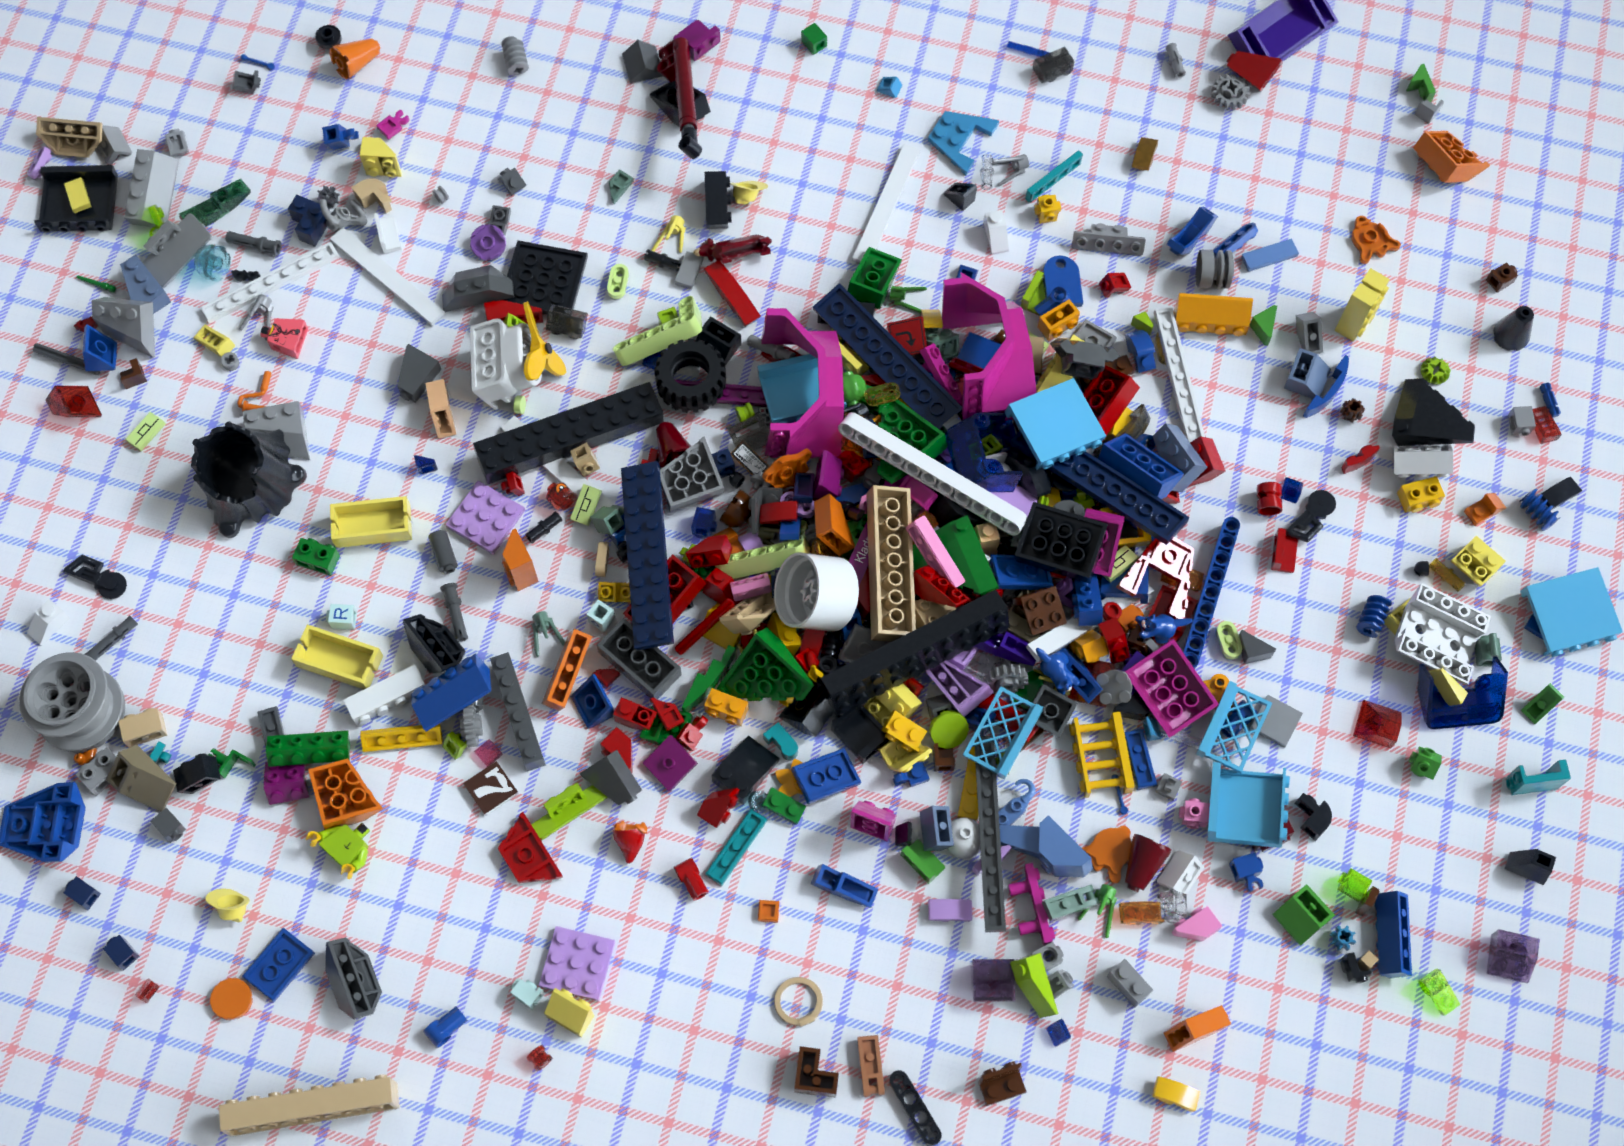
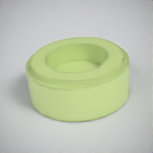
[513,395,526,414]

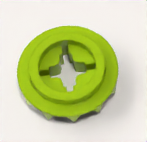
[1421,356,1451,384]

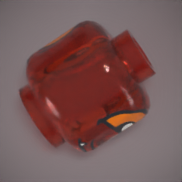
[546,482,574,510]

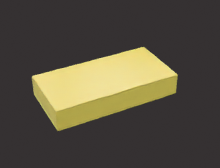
[64,177,92,213]

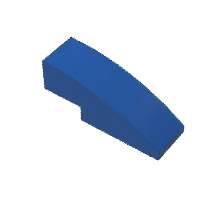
[811,864,879,908]

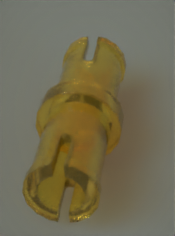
[1429,558,1466,592]

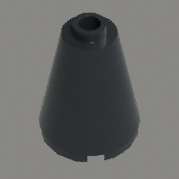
[1493,306,1534,351]

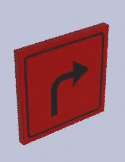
[887,316,927,356]

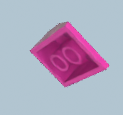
[1084,508,1125,577]
[850,801,897,842]

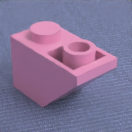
[1172,906,1222,942]

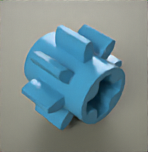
[1329,925,1356,951]

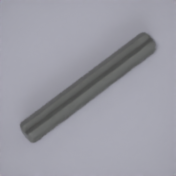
[33,343,100,375]

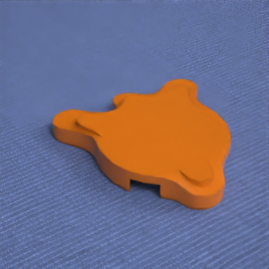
[1351,216,1401,264]
[762,448,812,489]
[1082,826,1132,884]

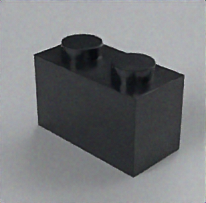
[173,753,221,794]

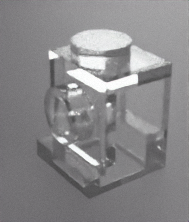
[1157,889,1188,923]

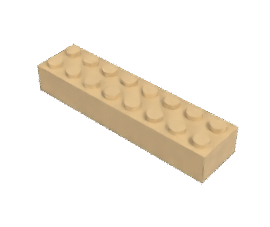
[866,485,916,642]
[219,1074,400,1136]

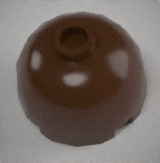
[719,489,751,528]

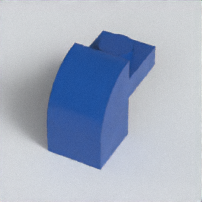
[1125,330,1156,373]

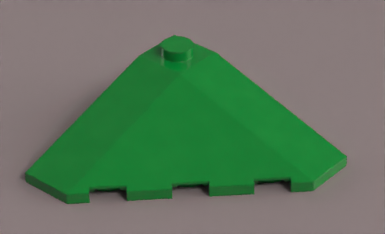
[877,395,948,484]
[913,515,999,596]
[717,628,815,701]

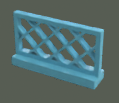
[1196,681,1272,773]
[963,686,1043,780]

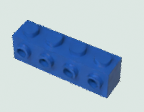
[1070,573,1103,626]
[1375,891,1412,978]

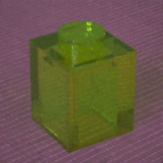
[1337,868,1372,902]

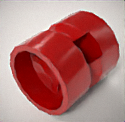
[1256,482,1283,516]

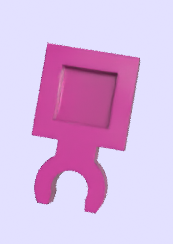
[376,110,409,140]

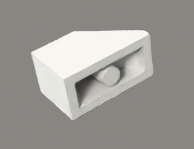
[983,210,1009,255]
[27,599,70,646]

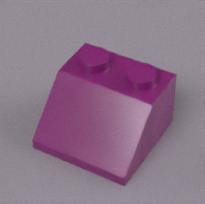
[813,450,844,500]

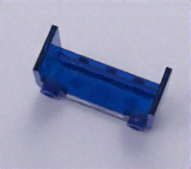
[945,412,1023,492]
[1417,656,1508,729]

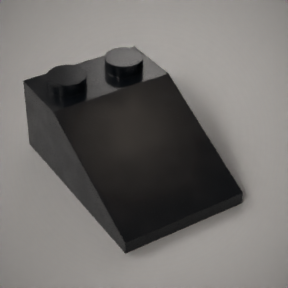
[649,81,711,126]
[711,736,780,805]

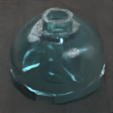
[194,244,231,281]

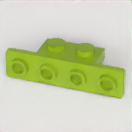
[532,783,608,840]

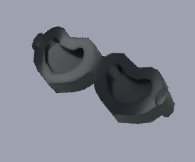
[231,270,261,282]

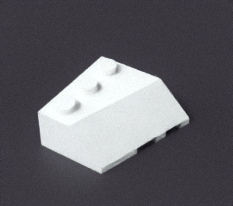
[1393,444,1453,478]

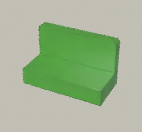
[901,839,945,884]

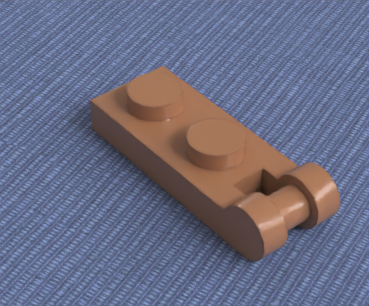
[857,1035,885,1097]

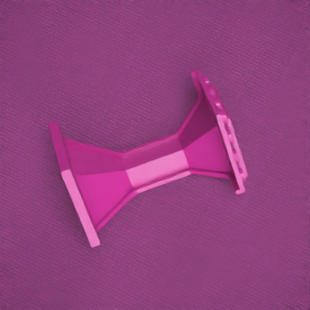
[941,272,1037,426]
[761,308,844,458]

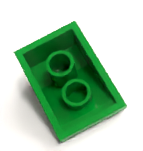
[847,247,902,310]

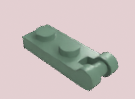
[1042,885,1100,921]

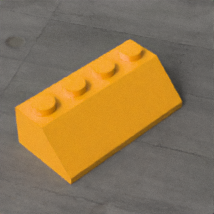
[1173,293,1253,336]

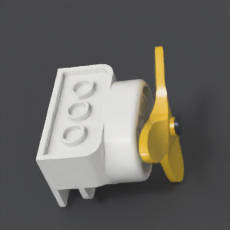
[470,301,566,410]

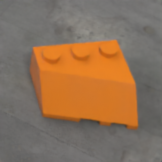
[1413,131,1490,183]
[502,528,539,591]
[308,759,383,830]

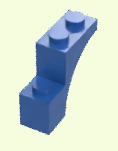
[1166,206,1218,255]

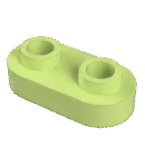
[607,264,629,299]
[1216,621,1243,660]

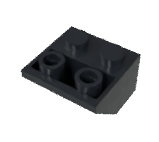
[695,316,742,366]

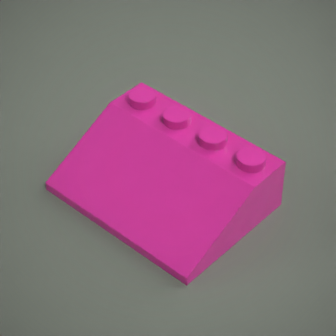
[1125,639,1219,738]

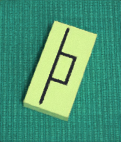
[125,412,166,451]
[570,484,602,526]
[1102,545,1139,583]

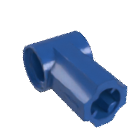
[1034,286,1071,316]
[1221,700,1258,738]
[424,1006,468,1048]

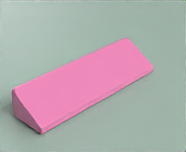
[905,516,965,588]

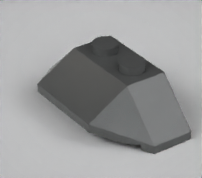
[442,265,514,312]
[325,937,382,1020]

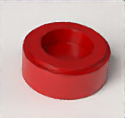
[1103,602,1122,621]

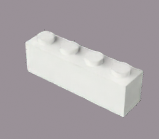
[344,665,425,725]

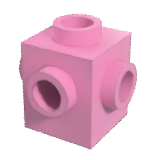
[1179,798,1210,829]

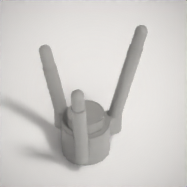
[992,154,1029,186]
[239,294,274,341]

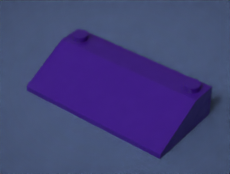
[1228,0,1339,61]

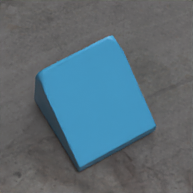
[877,76,902,98]
[1143,716,1162,741]

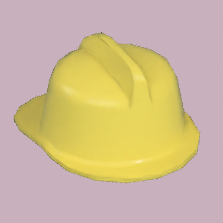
[730,181,768,204]
[205,889,250,923]

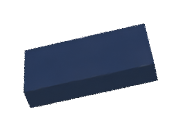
[793,473,815,503]

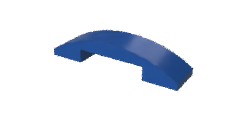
[1303,355,1349,418]

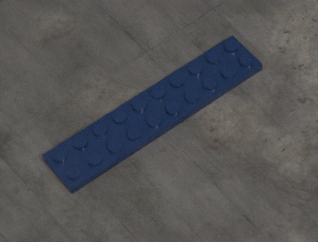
[812,283,962,431]
[1010,431,1189,545]
[621,461,674,650]

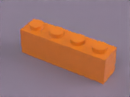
[542,629,592,711]

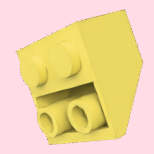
[360,137,402,177]
[1451,536,1506,587]
[864,683,922,726]
[544,988,595,1038]

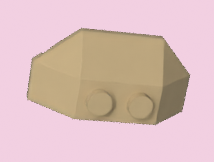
[36,117,102,158]
[719,592,776,635]

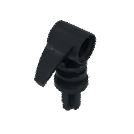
[817,629,847,674]

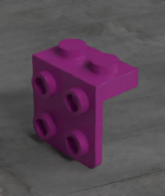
[673,20,721,61]
[263,762,310,805]

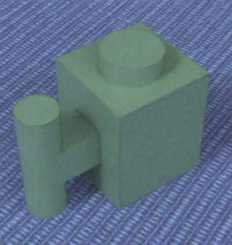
[590,505,624,535]
[1475,633,1502,666]

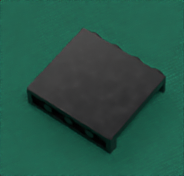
[34,165,118,233]

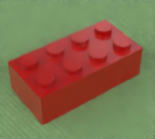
[1083,365,1140,449]
[623,554,707,624]

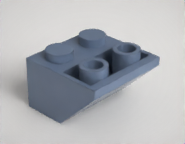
[1284,348,1331,399]

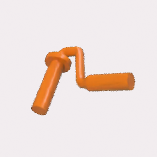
[237,371,272,413]

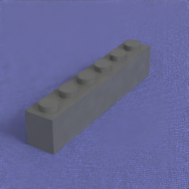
[490,652,546,772]

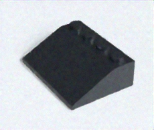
[1015,502,1108,584]

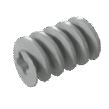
[501,36,529,76]

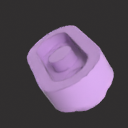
[27,146,52,179]
[780,491,815,518]

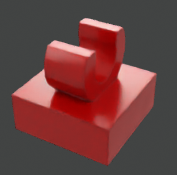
[501,471,525,496]

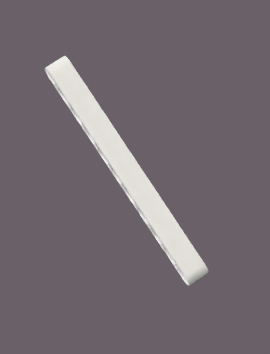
[838,412,1027,535]

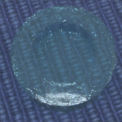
[748,791,767,811]

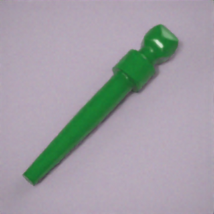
[77,275,116,293]

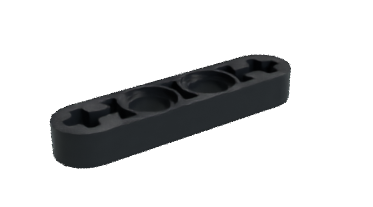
[889,1070,942,1146]

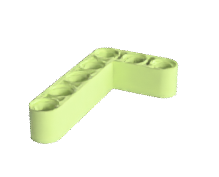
[613,296,702,366]
[715,520,811,579]

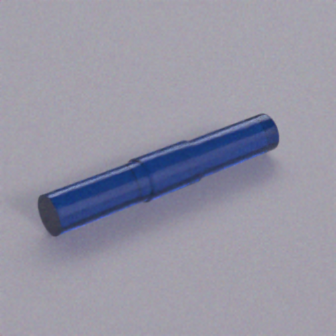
[1007,41,1052,59]

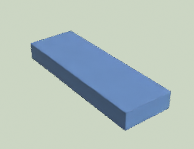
[1241,238,1299,272]

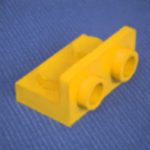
[881,710,927,753]

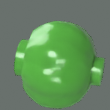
[843,371,867,407]

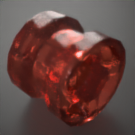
[526,1045,553,1072]

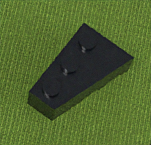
[704,171,732,229]

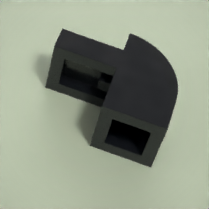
[1294,793,1332,841]

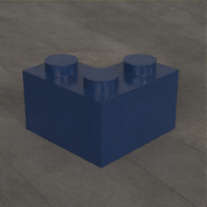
[288,194,331,246]

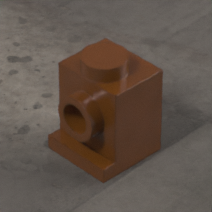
[1486,262,1518,293]

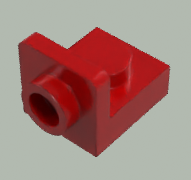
[1099,272,1131,298]

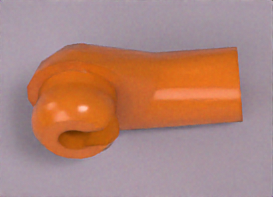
[74,748,97,765]

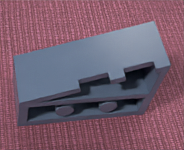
[120,254,171,314]
[1153,423,1207,492]

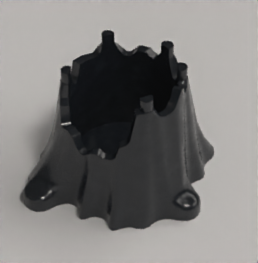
[191,421,307,538]

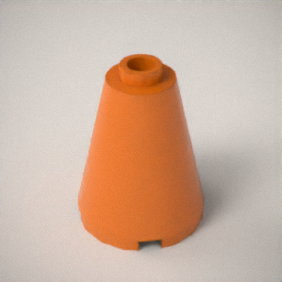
[329,38,380,79]

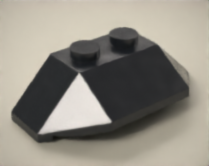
[1000,448,1053,497]
[403,614,466,673]

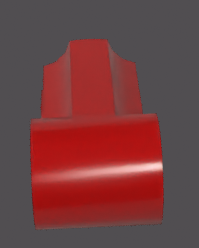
[674,857,709,901]

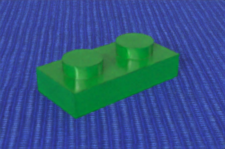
[761,787,806,825]

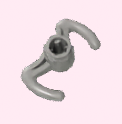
[320,199,367,232]

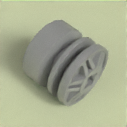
[1196,249,1234,289]

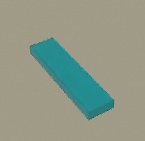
[1025,150,1083,203]
[705,809,767,886]

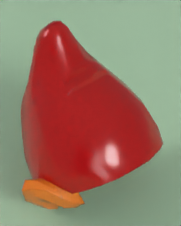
[613,821,648,864]

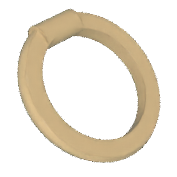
[774,977,823,1027]

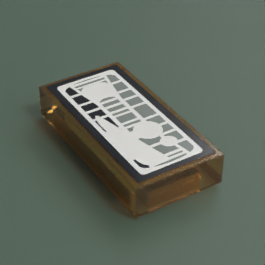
[730,441,770,475]

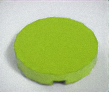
[929,710,969,749]

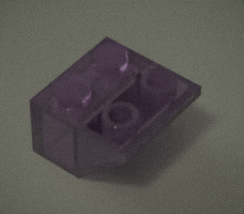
[1486,929,1540,984]
[971,959,1016,1002]

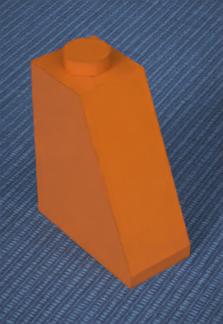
[814,493,855,556]
[1164,1005,1231,1052]

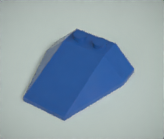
[0,782,86,863]

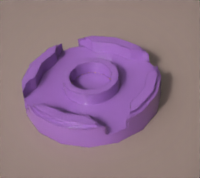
[470,224,506,261]

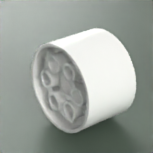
[774,552,859,631]

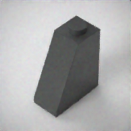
[398,344,441,403]
[580,750,642,806]

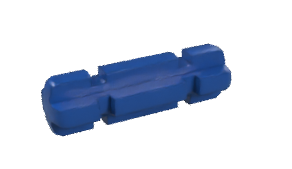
[1540,382,1561,418]

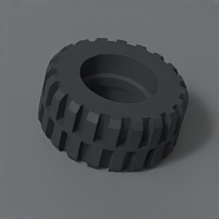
[654,339,726,413]

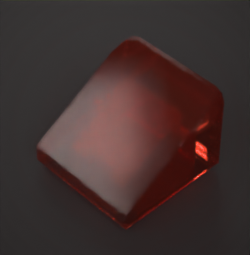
[135,978,160,1003]

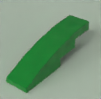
[682,645,736,713]

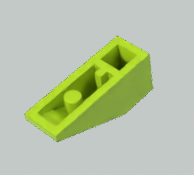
[1010,953,1059,1018]

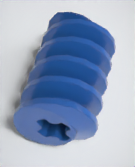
[1519,488,1561,531]
[1356,595,1392,638]

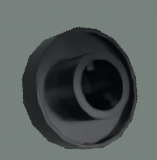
[315,25,342,49]

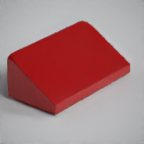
[948,357,984,375]

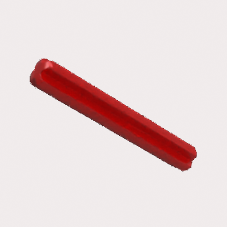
[674,598,735,655]

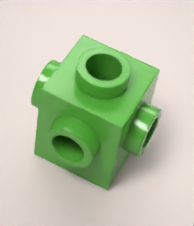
[1408,746,1442,780]

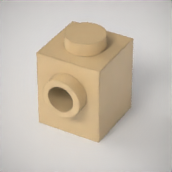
[570,442,600,477]

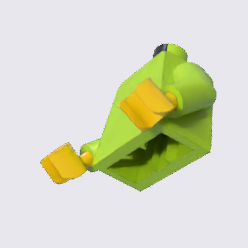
[305,823,370,879]

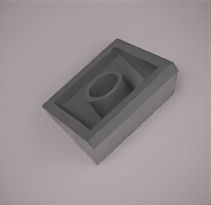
[622,40,663,84]

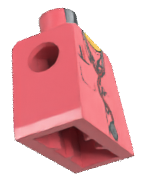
[260,318,308,359]

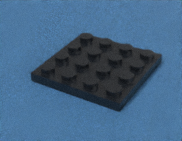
[504,240,588,319]

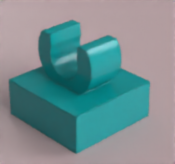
[150,741,172,763]

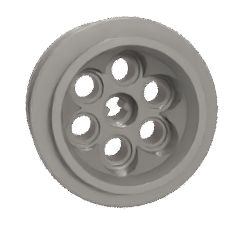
[19,652,125,753]

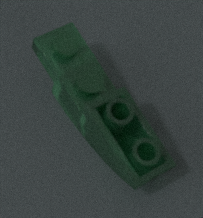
[179,178,251,227]

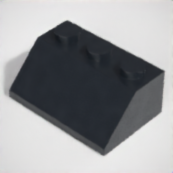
[779,673,833,737]

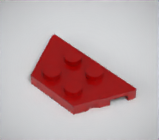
[498,812,563,883]

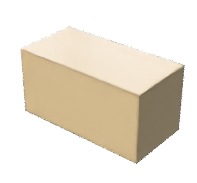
[1357,951,1379,972]

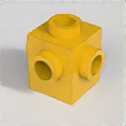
[1034,194,1061,224]

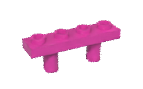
[919,343,963,406]
[1008,862,1055,947]

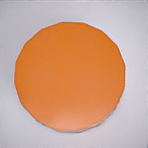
[210,978,253,1020]

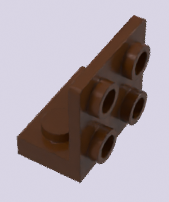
[1013,586,1067,635]
[978,1061,1027,1106]

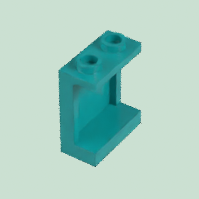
[1506,759,1571,795]

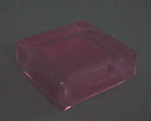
[474,739,503,767]

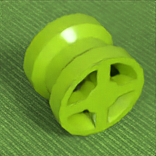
[735,402,756,425]

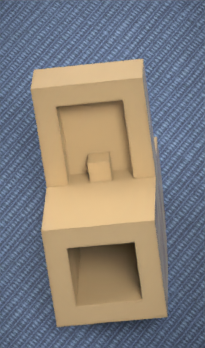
[351,178,392,214]

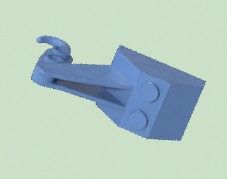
[999,779,1093,877]

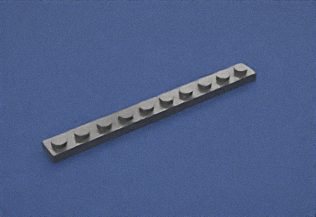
[974,736,1006,933]

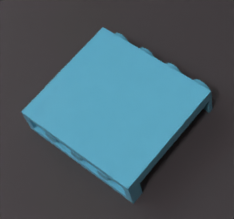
[757,354,847,423]
[1005,378,1106,470]
[1520,567,1623,657]
[1207,762,1290,848]

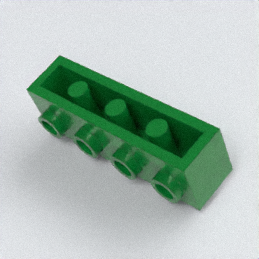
[266,730,351,767]

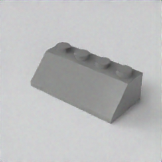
[124,149,179,228]

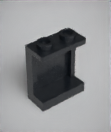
[831,704,890,764]

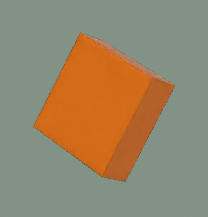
[758,900,780,923]

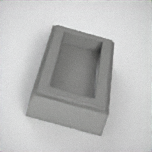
[675,251,704,289]

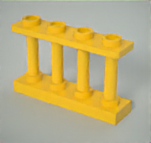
[1069,712,1135,798]

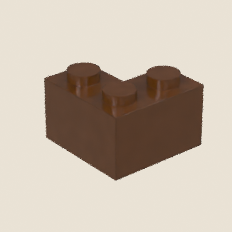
[794,1046,839,1098]

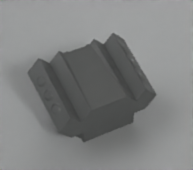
[1050,338,1120,380]

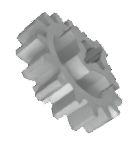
[1211,74,1250,110]
[985,664,1028,695]
[459,704,483,747]

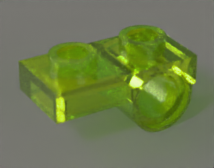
[148,204,165,237]
[1418,968,1461,1016]

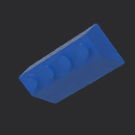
[1098,433,1184,499]
[411,654,491,732]

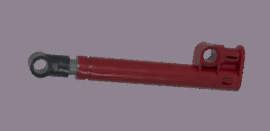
[657,37,702,159]

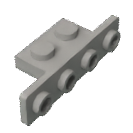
[1072,223,1146,255]

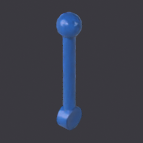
[240,54,275,70]
[1111,774,1128,815]

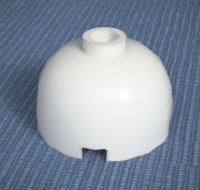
[947,817,980,859]

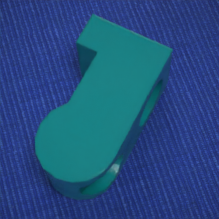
[763,722,798,761]

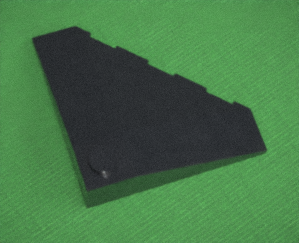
[1392,378,1475,446]

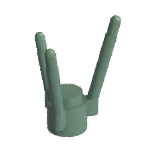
[531,611,565,657]

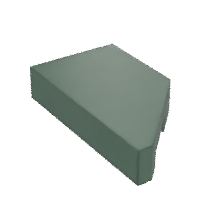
[609,169,634,204]

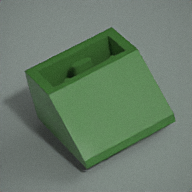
[1272,884,1335,946]

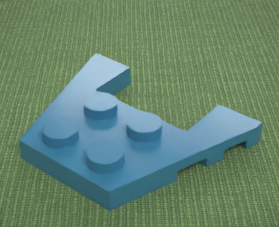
[928,111,999,175]

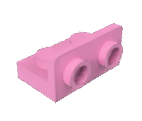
[730,573,771,601]

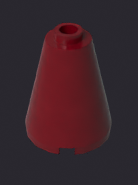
[656,422,692,468]
[1125,834,1172,893]

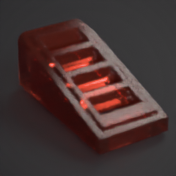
[1533,406,1562,444]

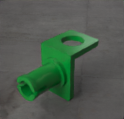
[208,748,256,778]

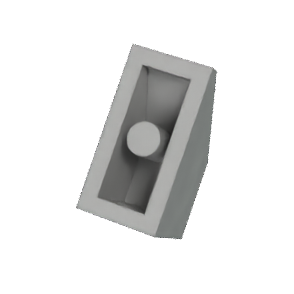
[1296,312,1323,354]

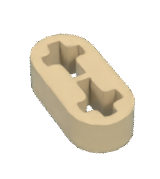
[595,542,609,577]

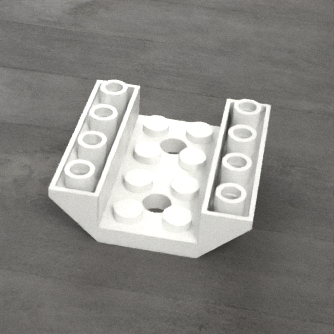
[1394,583,1491,685]

